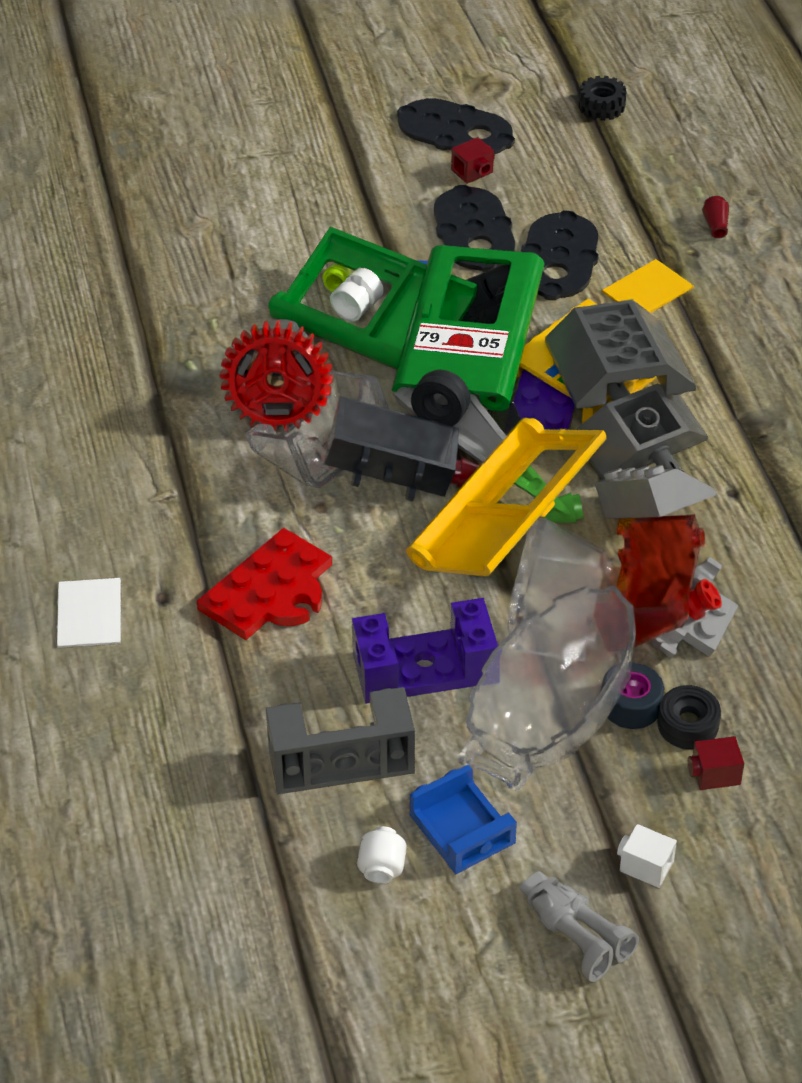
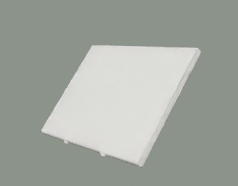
[56,578,121,648]

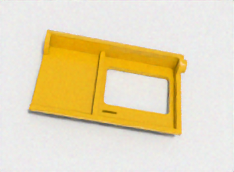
[406,418,606,577]

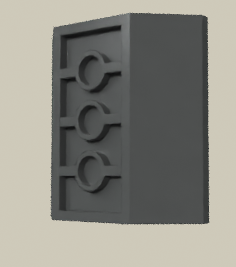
[545,299,696,409]

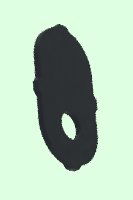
[397,98,515,154]
[434,185,515,272]
[521,210,599,301]

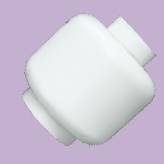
[357,826,407,883]

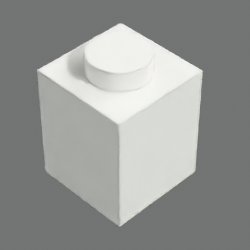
[617,824,677,888]

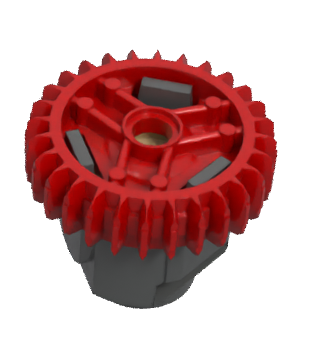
[219,319,333,433]

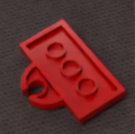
[197,528,332,640]

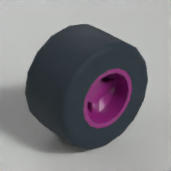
[601,663,665,729]

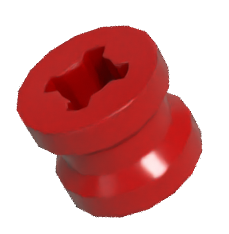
[680,579,722,621]

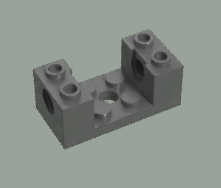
[266,687,415,795]

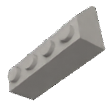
[594,465,716,518]

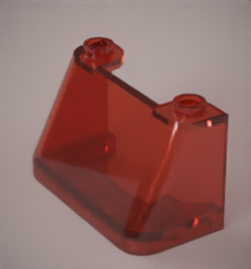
[594,514,705,653]

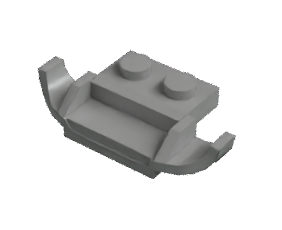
[648,557,738,659]

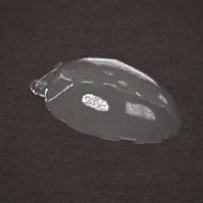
[458,585,636,791]

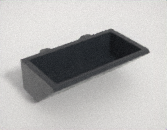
[324,396,459,502]

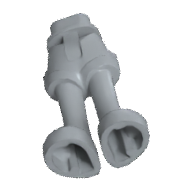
[520,871,639,982]

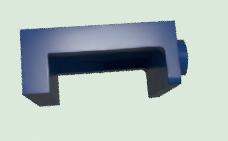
[410,765,517,875]

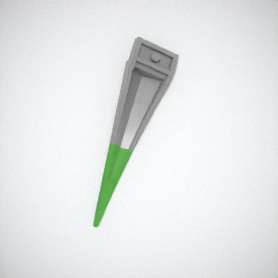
[394,387,572,520]

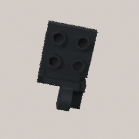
[461,265,511,324]

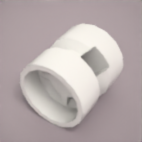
[330,268,383,322]

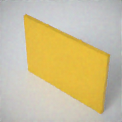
[602,259,694,313]

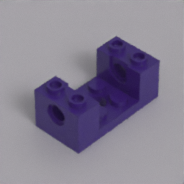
[352,598,499,704]

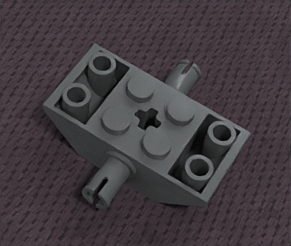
[576,382,708,480]

